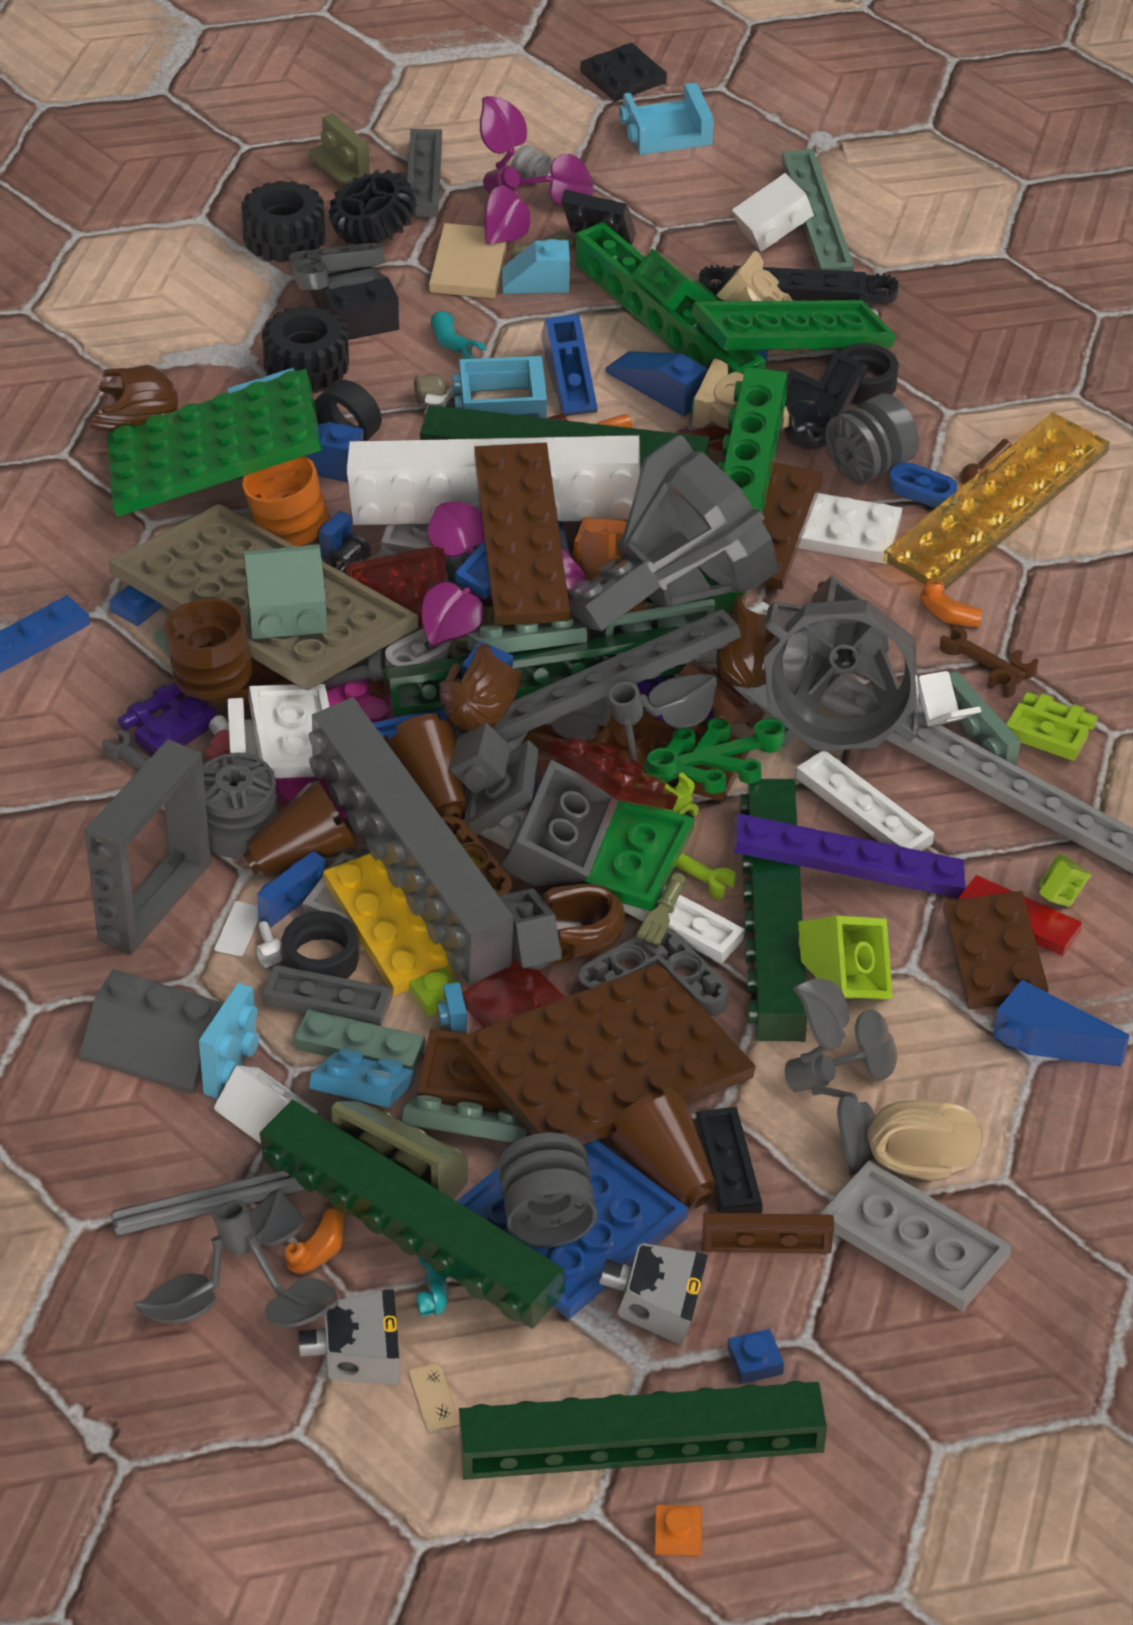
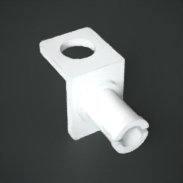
[915,671,981,727]

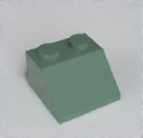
[244,544,328,639]

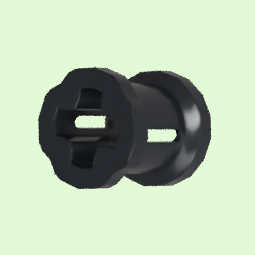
[325,533,371,577]

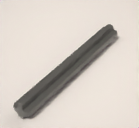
[112,1170,306,1235]

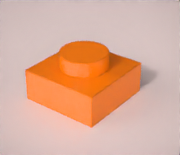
[655,1505,702,1556]

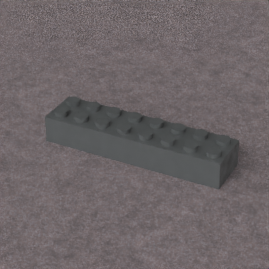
[309,697,514,985]

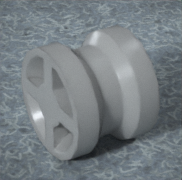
[511,145,551,185]

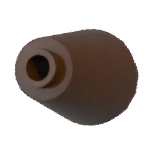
[384,713,467,819]
[243,779,357,877]
[608,1087,716,1209]

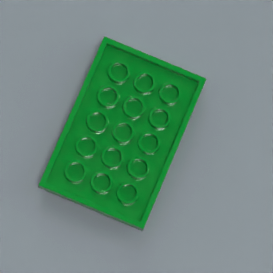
[107,369,322,517]

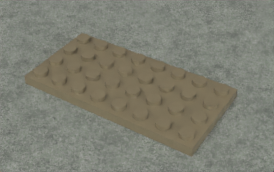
[109,503,418,691]

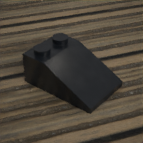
[309,266,399,340]

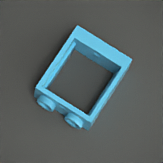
[453,356,547,418]

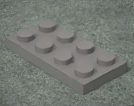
[820,1161,1012,1311]

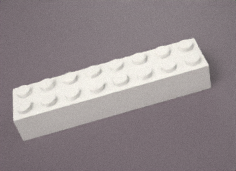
[347,436,641,525]

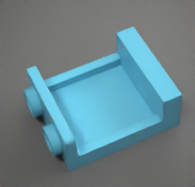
[619,82,714,155]

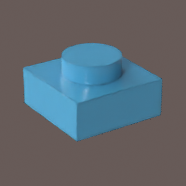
[437,982,467,1033]

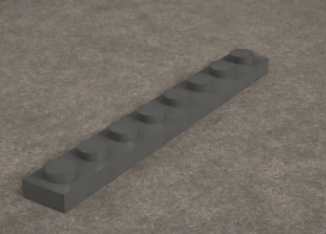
[454,609,741,741]

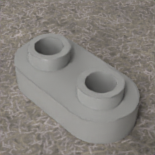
[384,628,451,668]

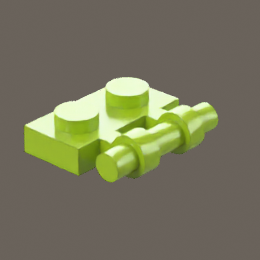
[1006,692,1098,761]

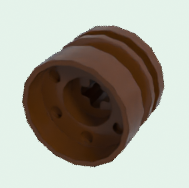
[165,598,252,700]

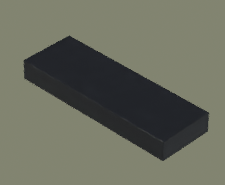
[695,1107,763,1213]

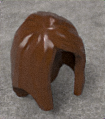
[89,365,179,431]
[716,593,788,689]
[439,643,522,731]
[542,884,625,965]

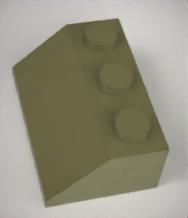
[331,1101,468,1199]

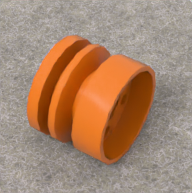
[242,456,330,546]

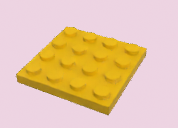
[323,819,513,996]

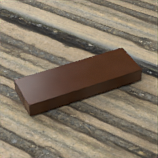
[701,1213,834,1253]

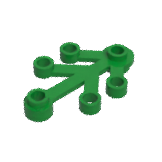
[644,718,785,794]

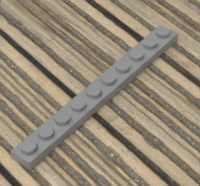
[820,673,1133,873]

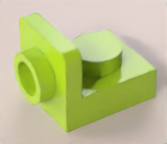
[1039,854,1092,907]

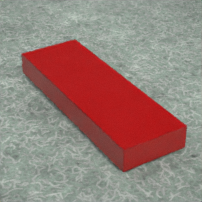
[958,875,1082,956]

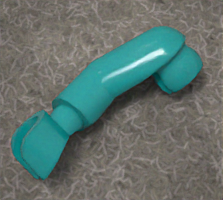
[430,311,487,359]
[416,1257,448,1317]

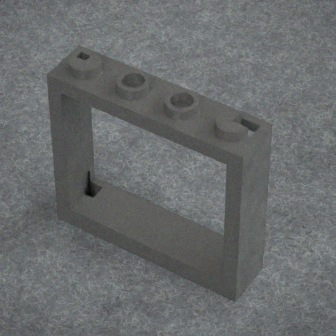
[85,739,211,955]

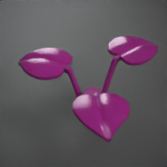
[480,96,594,244]
[422,502,585,647]

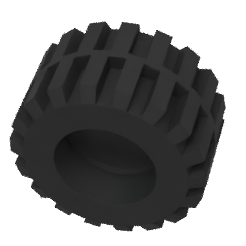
[241,181,325,262]
[262,306,349,391]

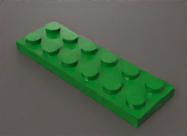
[690,300,896,352]

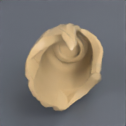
[867,1100,983,1181]

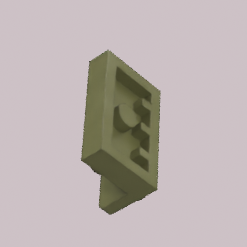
[308,113,370,186]

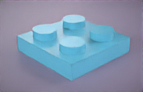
[199,983,259,1099]

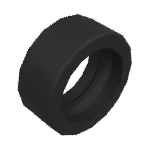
[840,343,899,403]
[314,379,382,441]
[281,911,359,979]

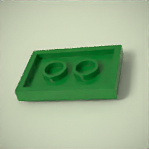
[577,797,694,912]

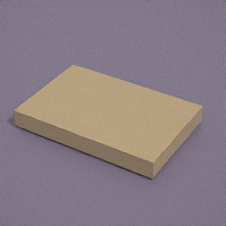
[429,223,508,299]

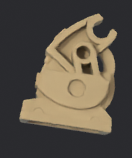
[717,250,792,301]
[692,358,789,430]

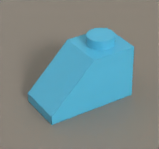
[502,239,570,294]

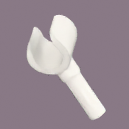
[424,386,455,414]
[256,921,283,969]

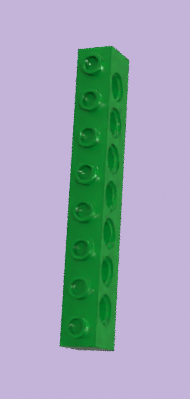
[576,222,766,374]
[701,367,787,614]

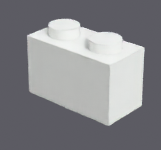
[732,173,814,252]

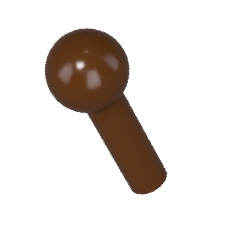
[960,439,1013,489]

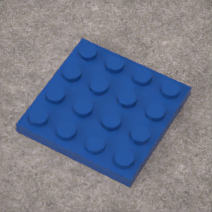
[457,1140,688,1319]

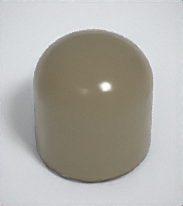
[414,374,447,404]

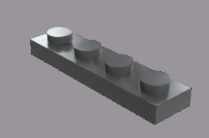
[407,129,442,218]

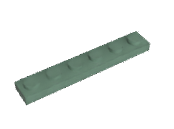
[781,149,854,271]

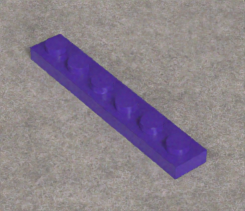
[733,813,965,898]

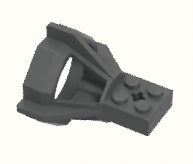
[568,435,778,631]
[764,575,919,751]

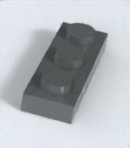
[262,965,392,1026]

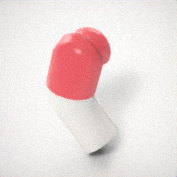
[206,715,230,760]

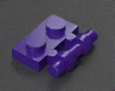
[117,682,217,755]

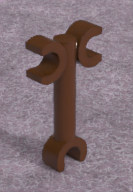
[940,625,1039,698]

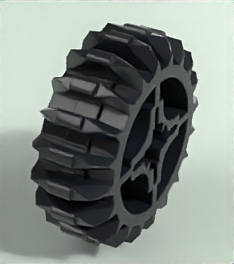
[328,169,417,245]

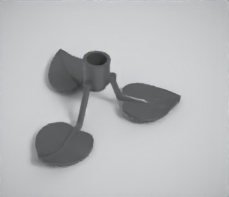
[550,674,717,807]
[785,979,897,1175]
[134,1189,338,1328]

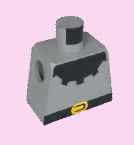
[598,1243,708,1345]
[299,1289,400,1385]

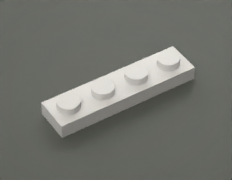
[796,750,934,851]

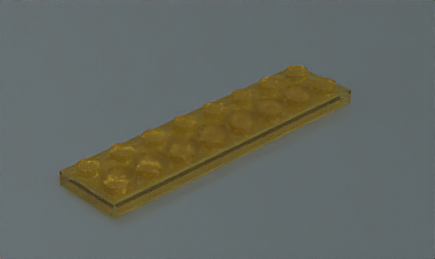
[883,412,1110,592]

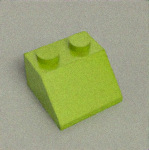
[798,916,893,1000]

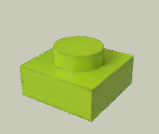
[409,967,464,1017]

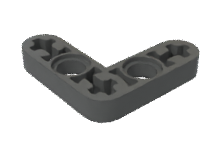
[288,243,385,290]
[578,928,729,1016]

